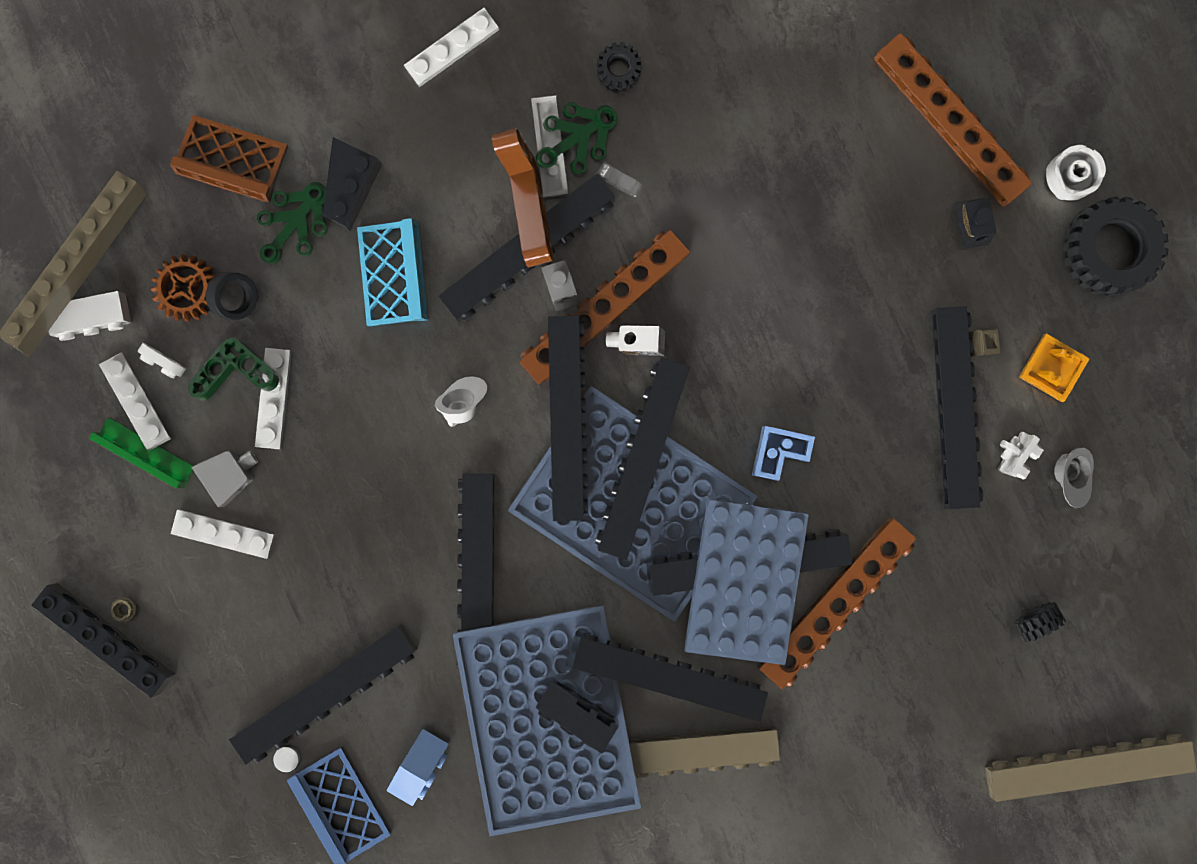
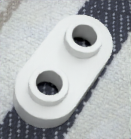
[138,343,186,379]

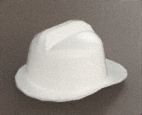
[435,376,487,427]

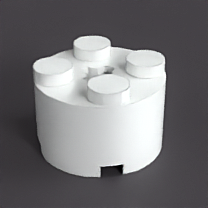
[1046,145,1106,201]

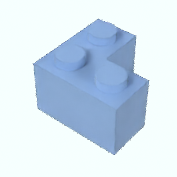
[752,426,815,481]
[387,729,449,806]

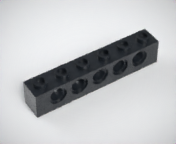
[31,583,175,698]

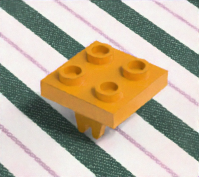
[1019,333,1089,402]

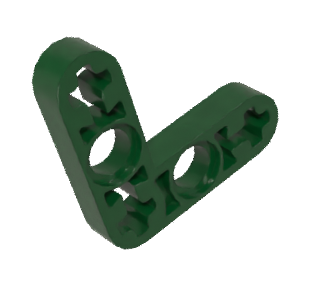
[188,338,279,401]

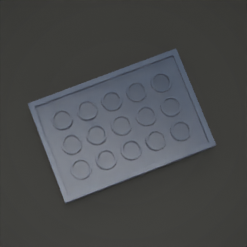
[684,499,809,665]

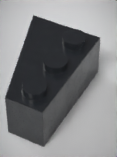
[323,137,382,231]
[536,678,619,754]

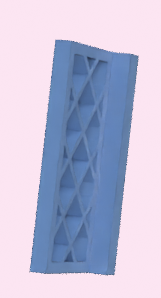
[287,747,390,864]

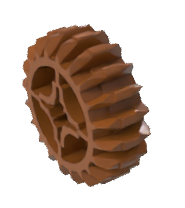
[150,254,216,322]

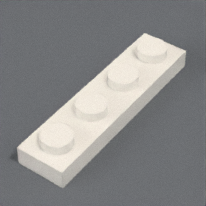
[404,8,499,87]
[531,96,568,199]
[255,348,292,450]
[99,352,171,451]
[171,509,276,559]

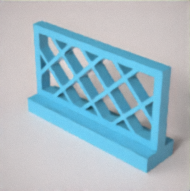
[357,218,429,326]

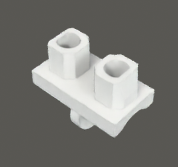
[997,431,1044,479]

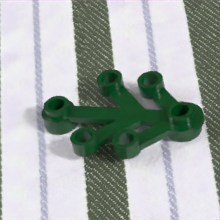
[536,102,617,174]
[257,182,328,265]

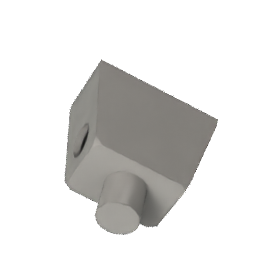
[541,259,579,311]
[192,450,258,507]

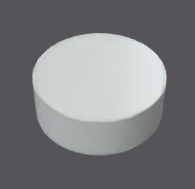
[273,745,300,772]

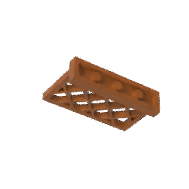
[170,115,288,203]

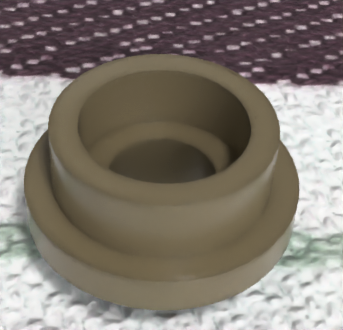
[110,597,137,622]

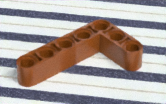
[491,127,554,268]

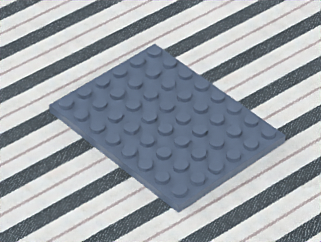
[508,386,758,622]
[453,605,641,836]

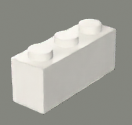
[49,291,131,341]

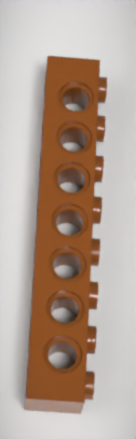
[874,33,1032,207]
[519,230,690,386]
[757,518,916,689]

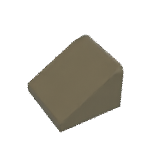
[969,328,1001,356]

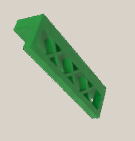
[89,417,194,489]

